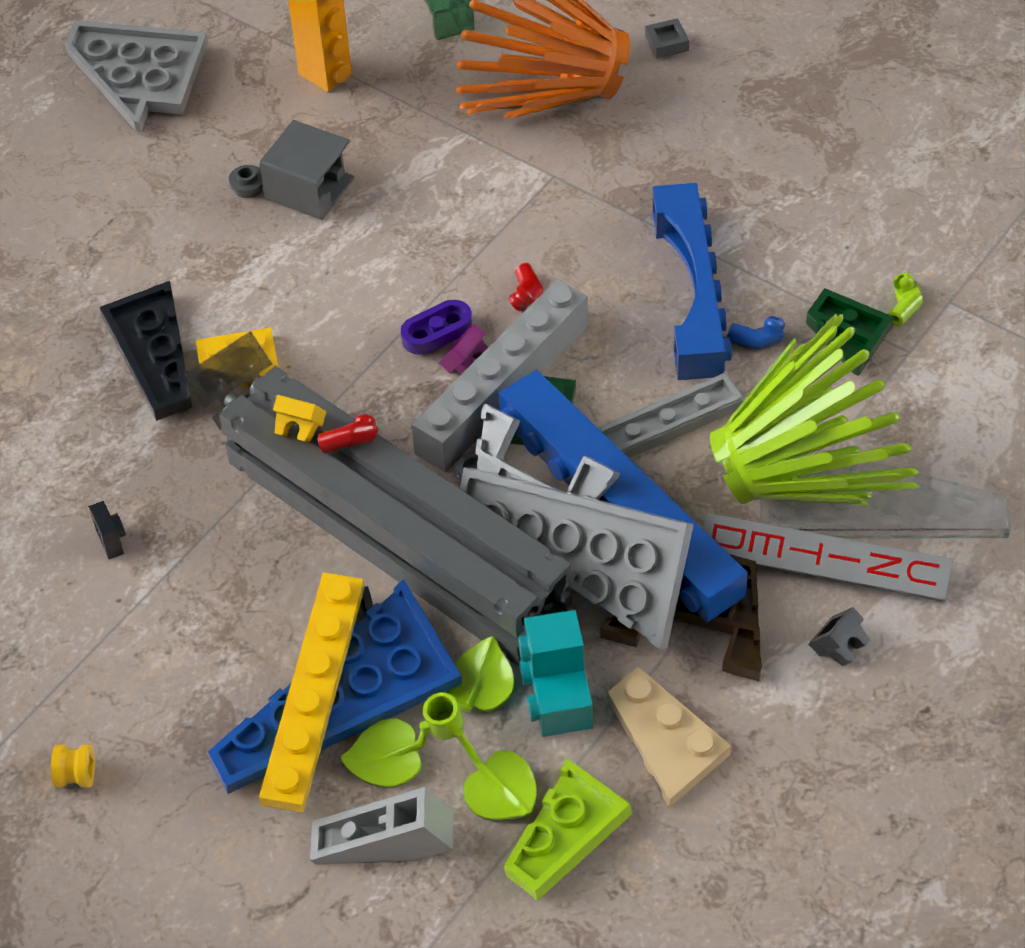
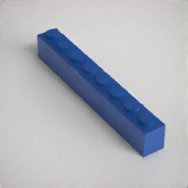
[499,369,748,623]

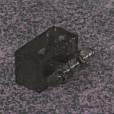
[182,331,272,430]

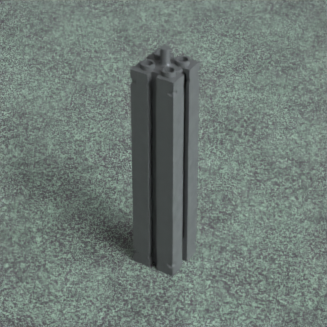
[219,366,573,666]

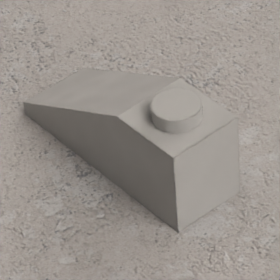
[310,787,453,864]

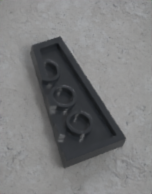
[99,281,193,421]

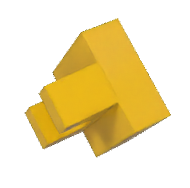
[273,395,327,443]

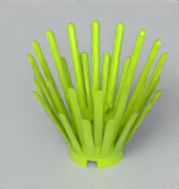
[710,314,920,505]

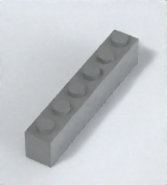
[411,279,588,473]

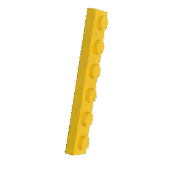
[259,572,365,813]

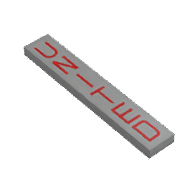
[703,513,953,602]

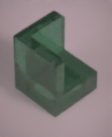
[424,0,475,40]

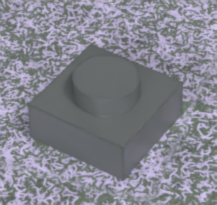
[645,18,689,59]

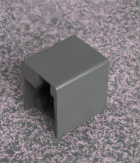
[259,120,354,220]

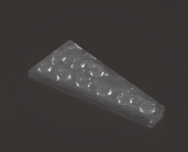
[759,449,1011,539]

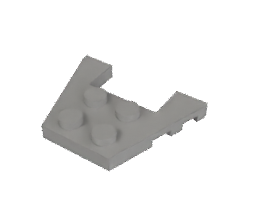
[475,404,621,500]

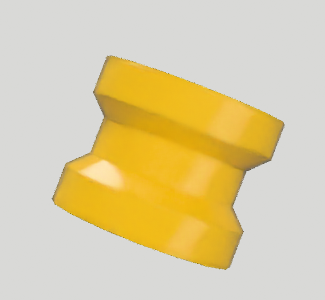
[51,744,95,788]

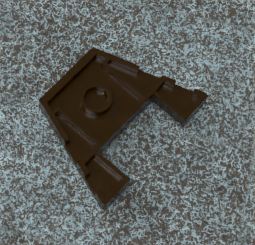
[600,554,762,681]

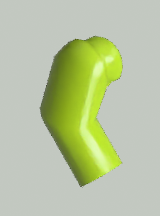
[888,272,923,327]

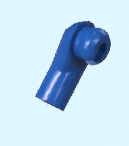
[727,316,785,350]

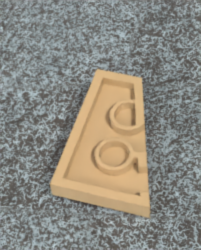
[608,667,731,808]

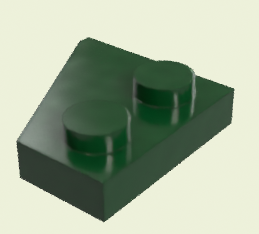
[806,288,894,376]

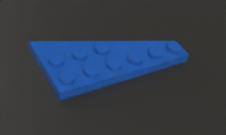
[208,579,462,794]

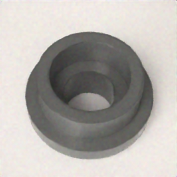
[229,165,263,198]

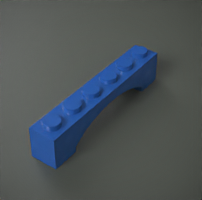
[652,183,732,380]

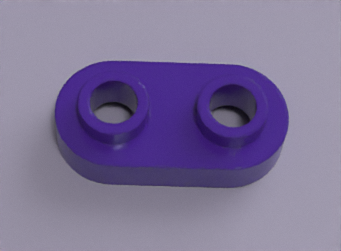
[401,300,473,355]

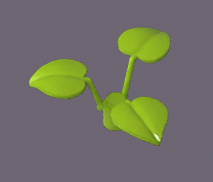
[341,636,537,821]

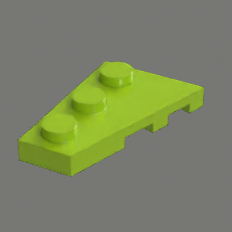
[504,758,632,901]

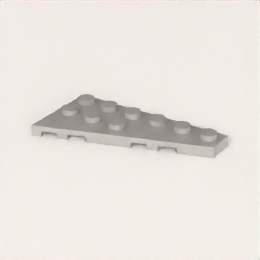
[460,468,694,650]

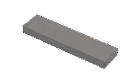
[598,372,745,458]

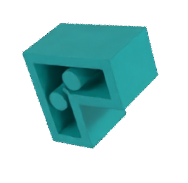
[518,610,593,737]

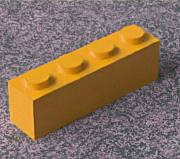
[288,0,352,92]

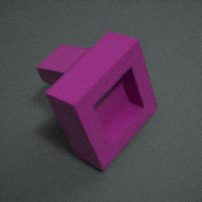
[439,324,488,374]

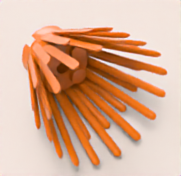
[455,0,630,118]

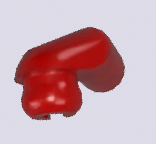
[509,263,543,312]
[318,414,378,453]

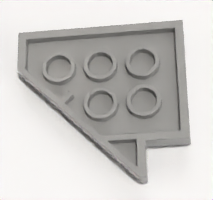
[65,20,209,132]

